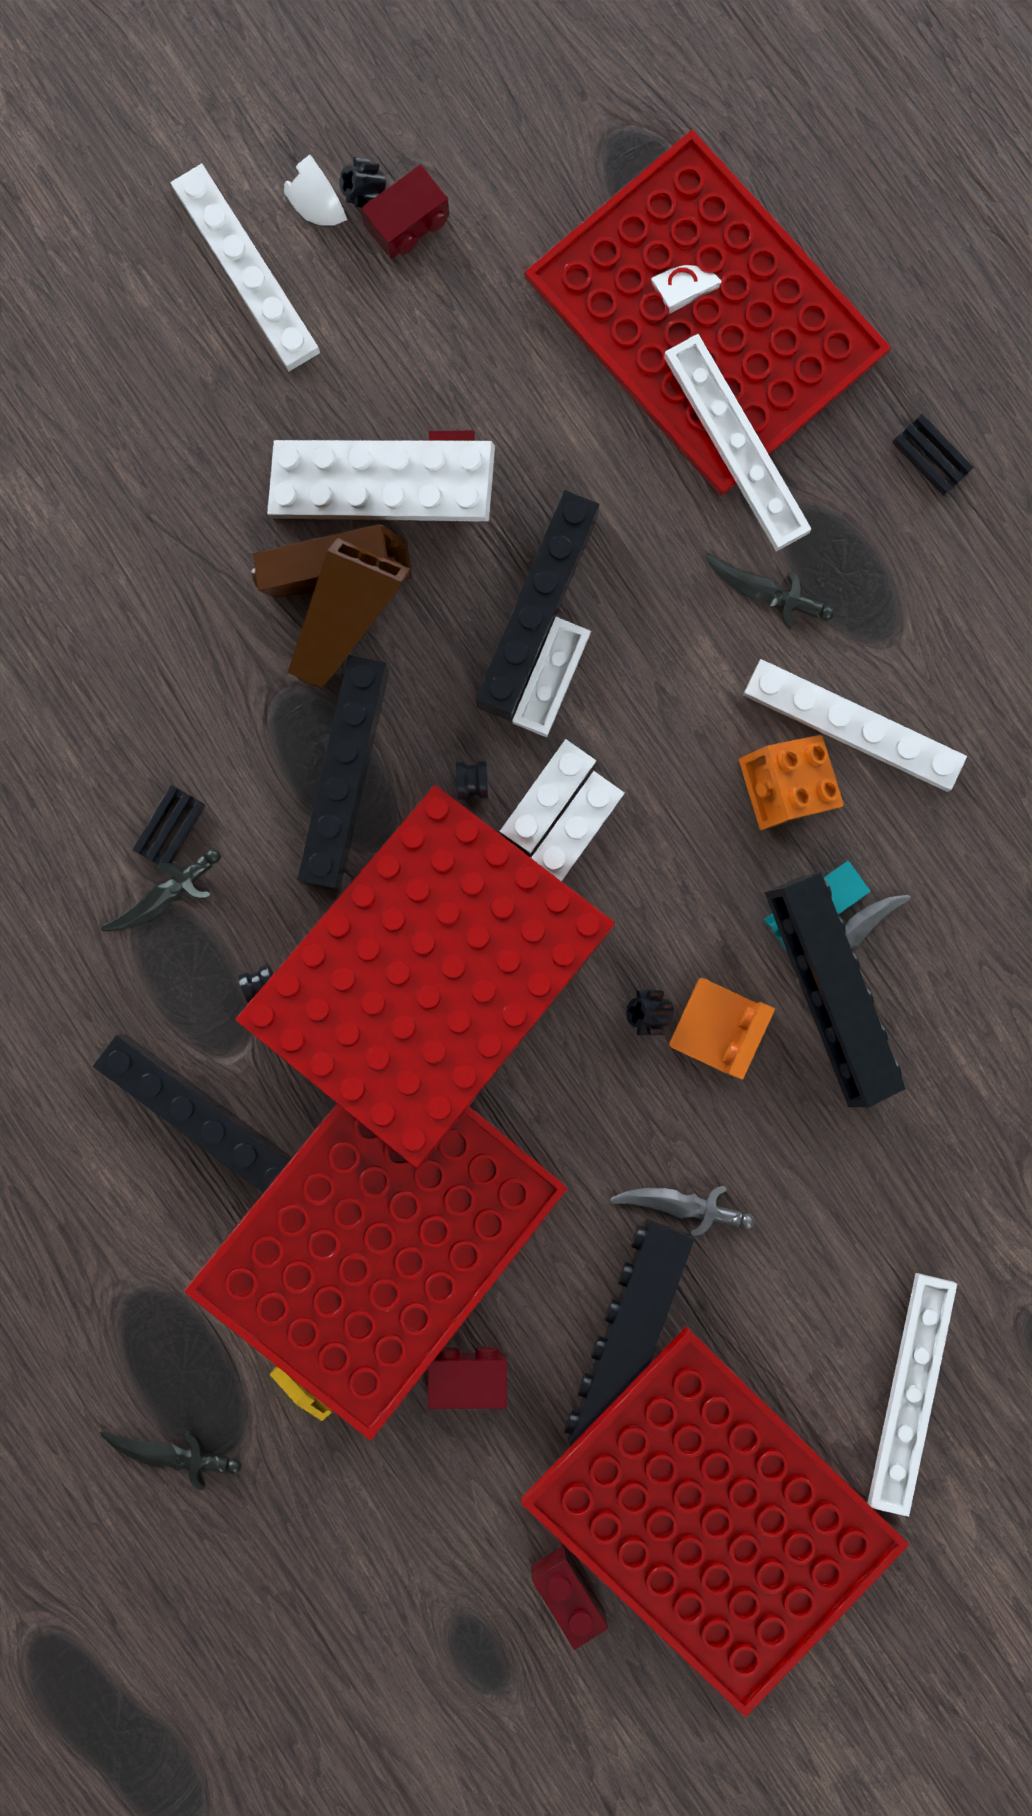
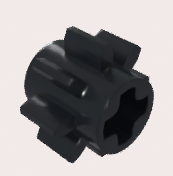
[339,157,386,208]
[626,990,674,1035]

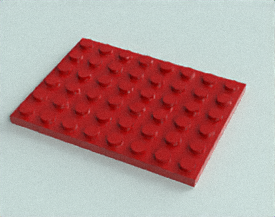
[524,129,891,497]
[235,785,615,1169]
[184,1103,568,1441]
[520,1326,909,1718]

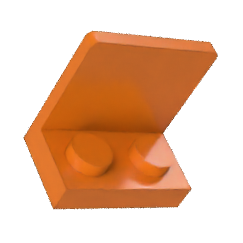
[738,735,844,831]
[669,978,775,1080]

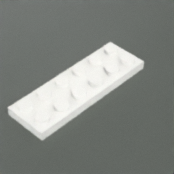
[267,440,495,521]

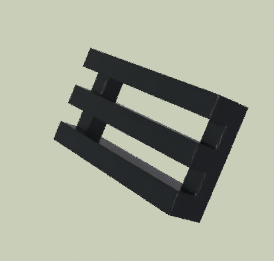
[892,414,974,496]
[132,785,206,865]

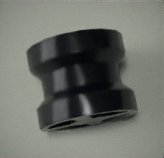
[456,761,488,800]
[238,964,274,1004]

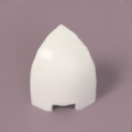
[284,155,347,226]
[651,265,722,314]

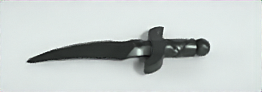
[706,554,834,629]
[100,849,221,931]
[100,1430,242,1490]

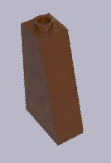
[252,524,412,598]
[288,538,410,687]

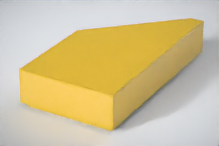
[269,1366,332,1421]

